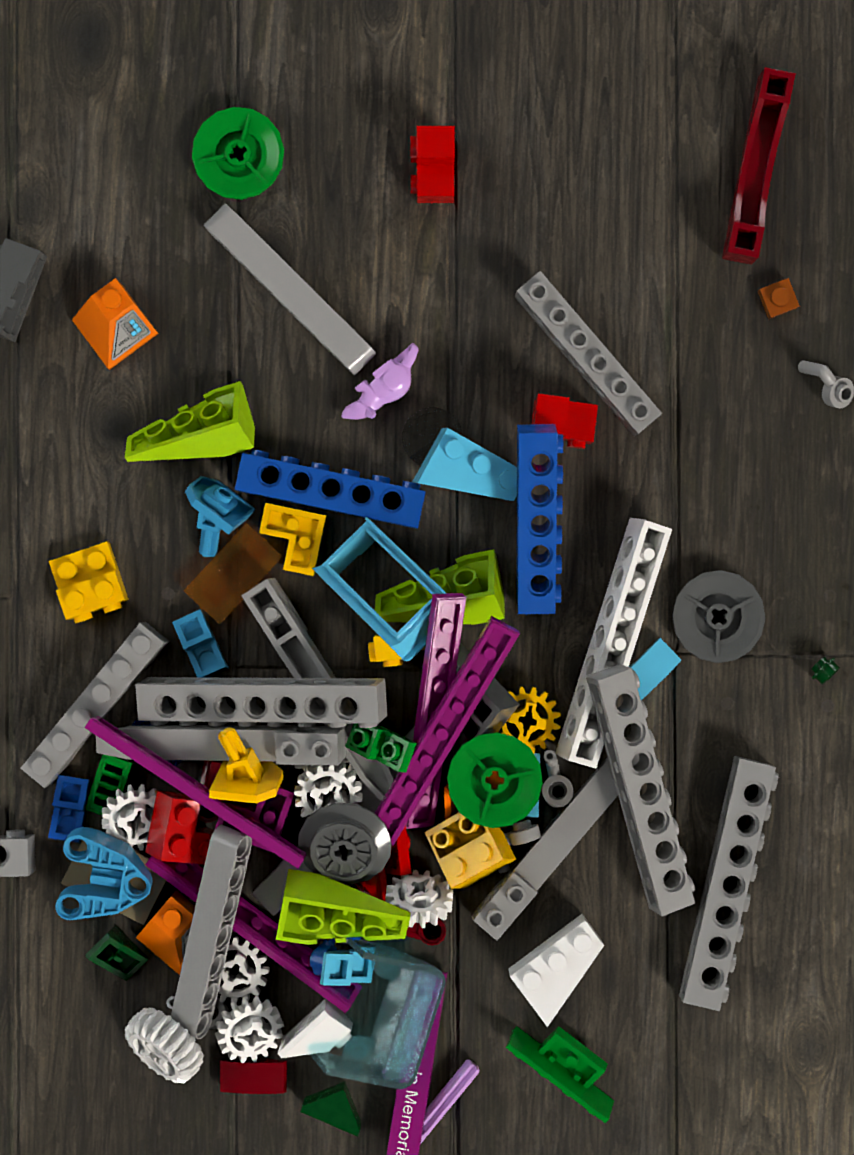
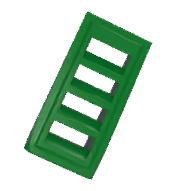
[85,754,136,815]

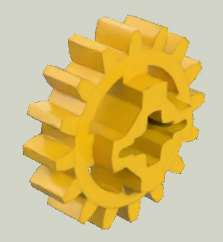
[500,686,561,753]

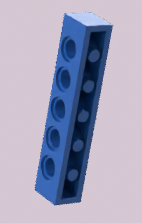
[516,424,563,614]
[234,449,426,529]

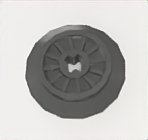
[672,570,766,663]
[298,803,392,885]

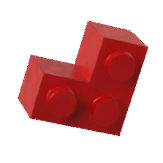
[410,126,455,203]
[531,394,598,449]
[145,791,214,865]

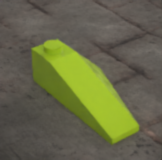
[125,381,255,462]
[375,549,505,625]
[276,869,411,945]

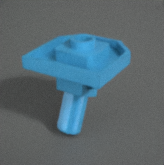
[185,476,255,557]

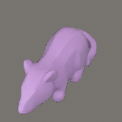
[341,343,419,420]

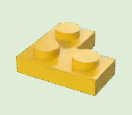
[259,503,327,576]

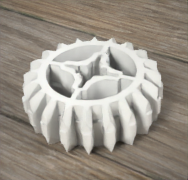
[124,1008,204,1083]

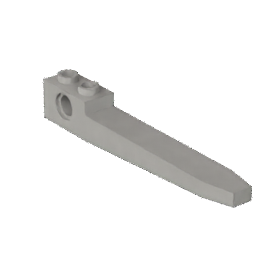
[241,578,395,801]
[95,725,346,765]
[471,754,639,941]

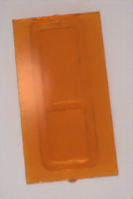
[184,523,283,624]

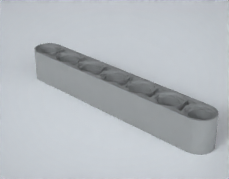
[203,203,376,376]
[171,825,252,1039]

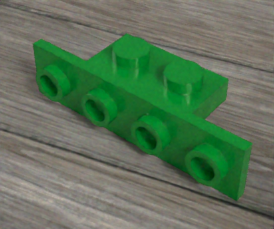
[506,1026,614,1123]

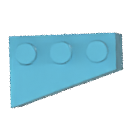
[412,428,517,501]

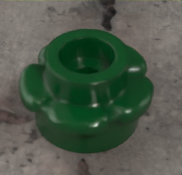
[811,657,840,685]

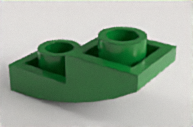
[345,723,417,773]

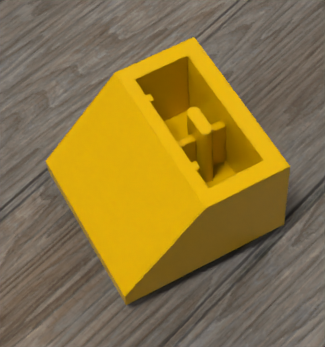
[424,813,516,889]

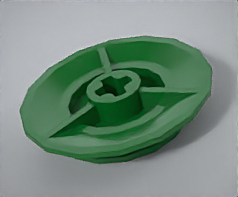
[192,107,284,200]
[447,732,543,828]

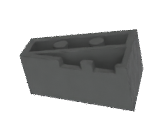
[0,238,47,343]
[421,642,520,743]

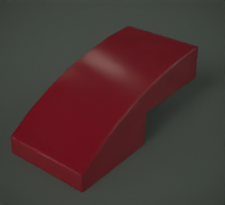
[220,1058,287,1094]

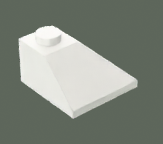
[277,999,353,1058]

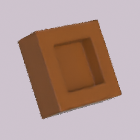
[758,278,800,319]

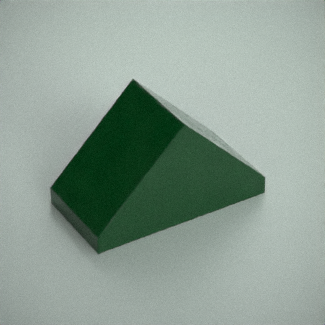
[85,925,148,981]
[300,1081,361,1137]

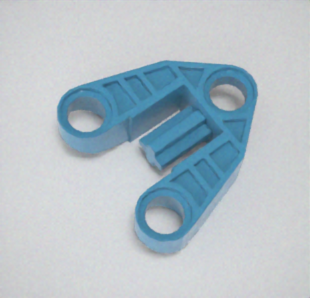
[55,827,153,920]

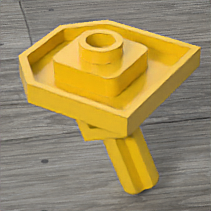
[209,727,283,804]

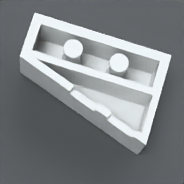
[508,914,604,1027]

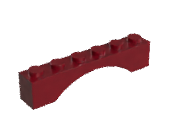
[722,67,796,265]

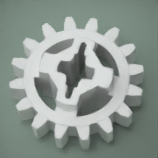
[294,762,363,818]
[101,784,157,851]
[385,870,453,928]
[219,935,270,1004]
[215,996,284,1063]

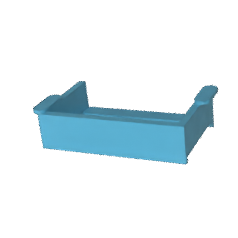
[312,517,446,661]

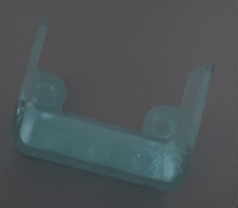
[311,939,446,1089]

